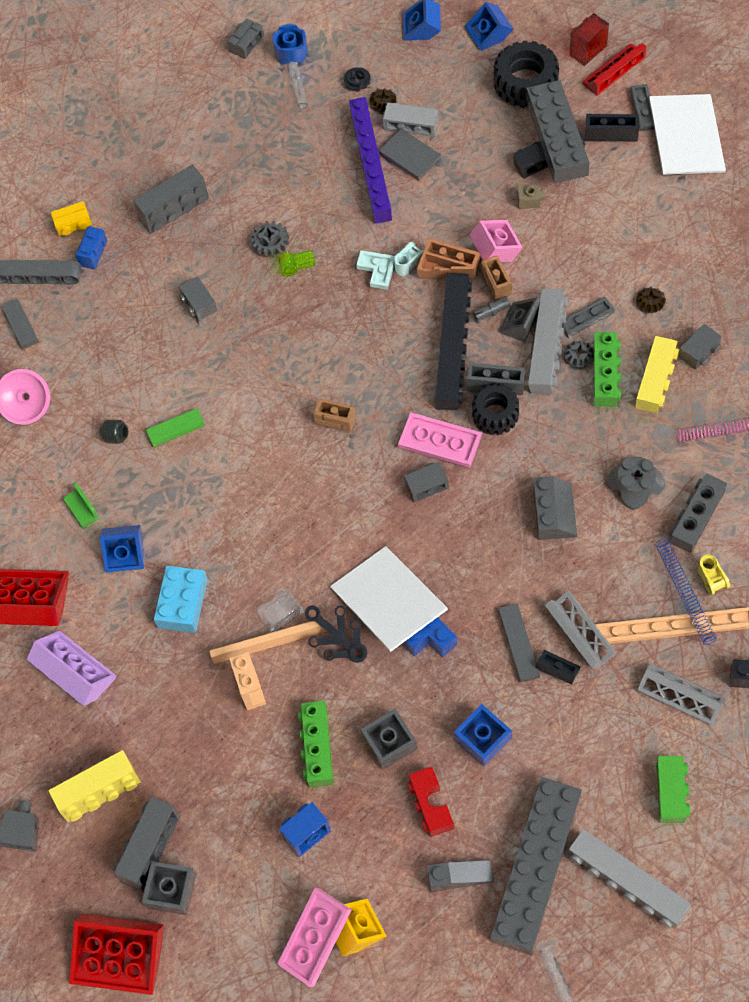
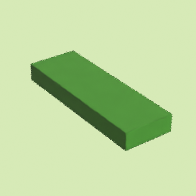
[146,408,205,447]

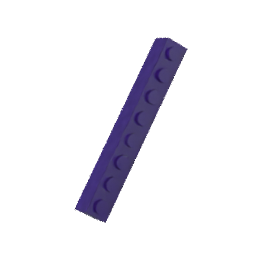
[349,97,392,224]

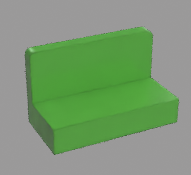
[63,482,99,529]

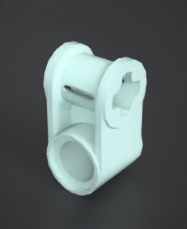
[394,242,424,276]

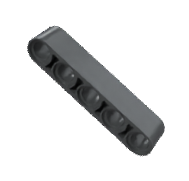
[0,260,81,284]

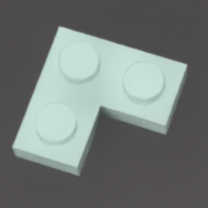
[357,251,395,290]

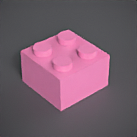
[469,220,523,262]

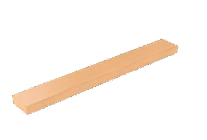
[595,607,749,644]

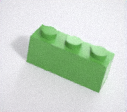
[656,756,690,823]

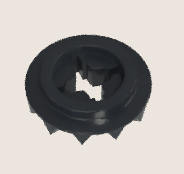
[344,67,371,91]

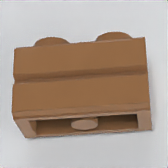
[481,256,512,301]
[314,398,356,432]

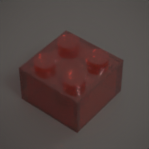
[569,13,609,66]

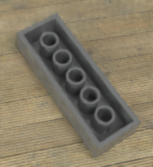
[526,80,590,184]

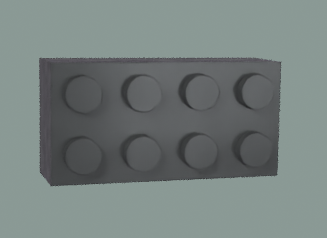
[133,164,209,234]
[114,796,180,892]

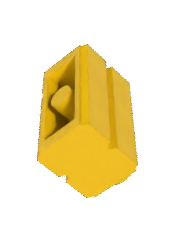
[50,201,92,236]

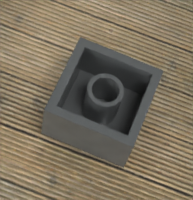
[360,709,418,770]
[142,861,196,915]

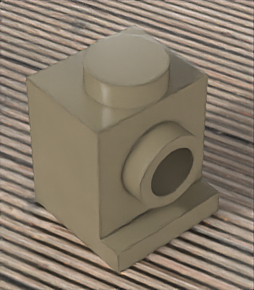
[517,184,544,209]

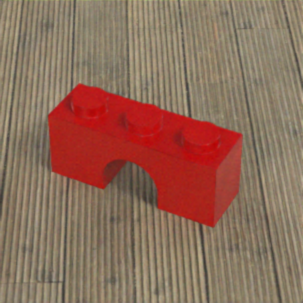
[407,766,454,837]

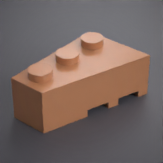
[417,238,481,278]

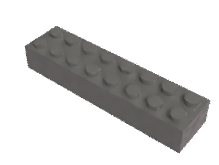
[491,777,582,956]

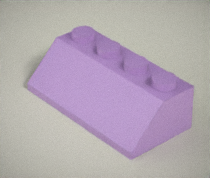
[27,631,116,706]

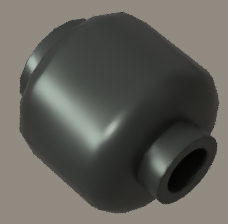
[99,419,129,444]

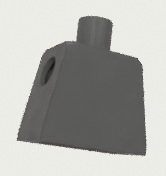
[0,801,39,852]

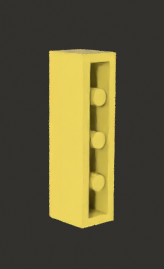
[635,336,679,413]

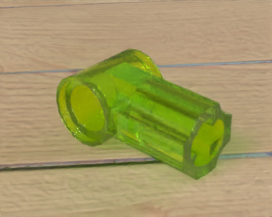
[278,250,316,276]

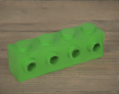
[594,332,621,407]
[298,701,334,788]

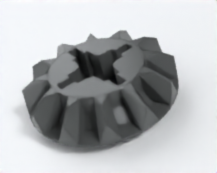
[564,340,594,367]

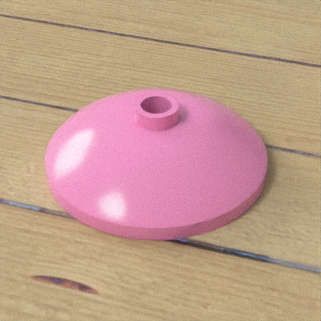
[0,369,51,425]

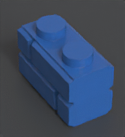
[75,226,108,270]

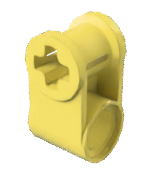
[697,554,730,595]

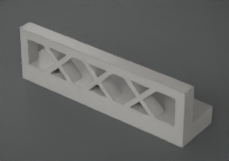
[545,591,616,668]
[638,663,726,725]

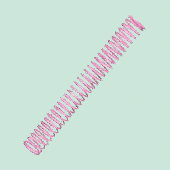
[677,418,749,442]

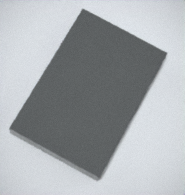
[379,128,441,180]

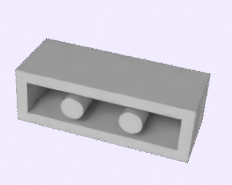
[383,103,439,137]

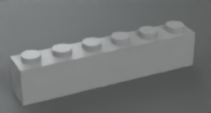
[528,289,568,394]
[568,829,691,929]

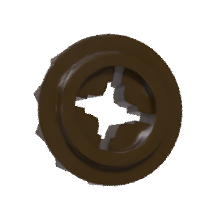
[369,87,397,112]
[636,286,666,313]

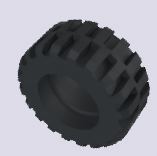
[493,41,559,108]

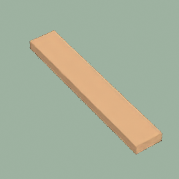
[210,618,327,664]

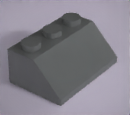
[533,476,577,540]

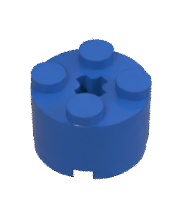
[272,24,308,64]

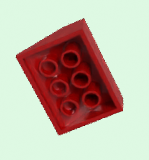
[0,569,69,626]
[69,914,164,995]

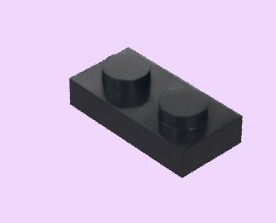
[535,650,581,685]

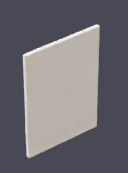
[649,94,726,175]
[330,546,448,652]

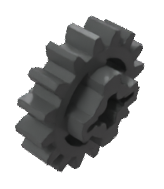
[250,221,289,257]

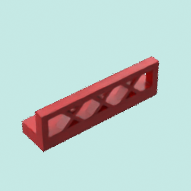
[582,43,647,96]

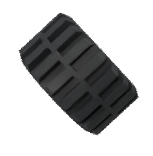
[472,383,519,435]

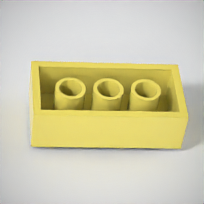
[49,750,141,822]

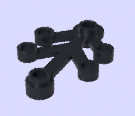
[304,606,367,663]

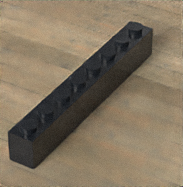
[435,273,472,410]

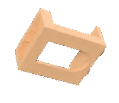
[229,652,266,711]

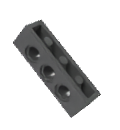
[669,473,727,553]

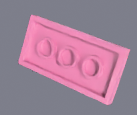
[398,412,482,468]
[277,888,351,987]

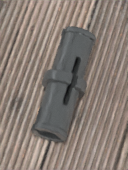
[473,296,511,322]

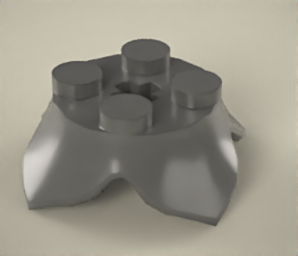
[606,456,665,510]

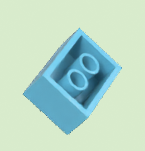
[154,566,208,633]

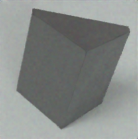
[499,297,540,342]

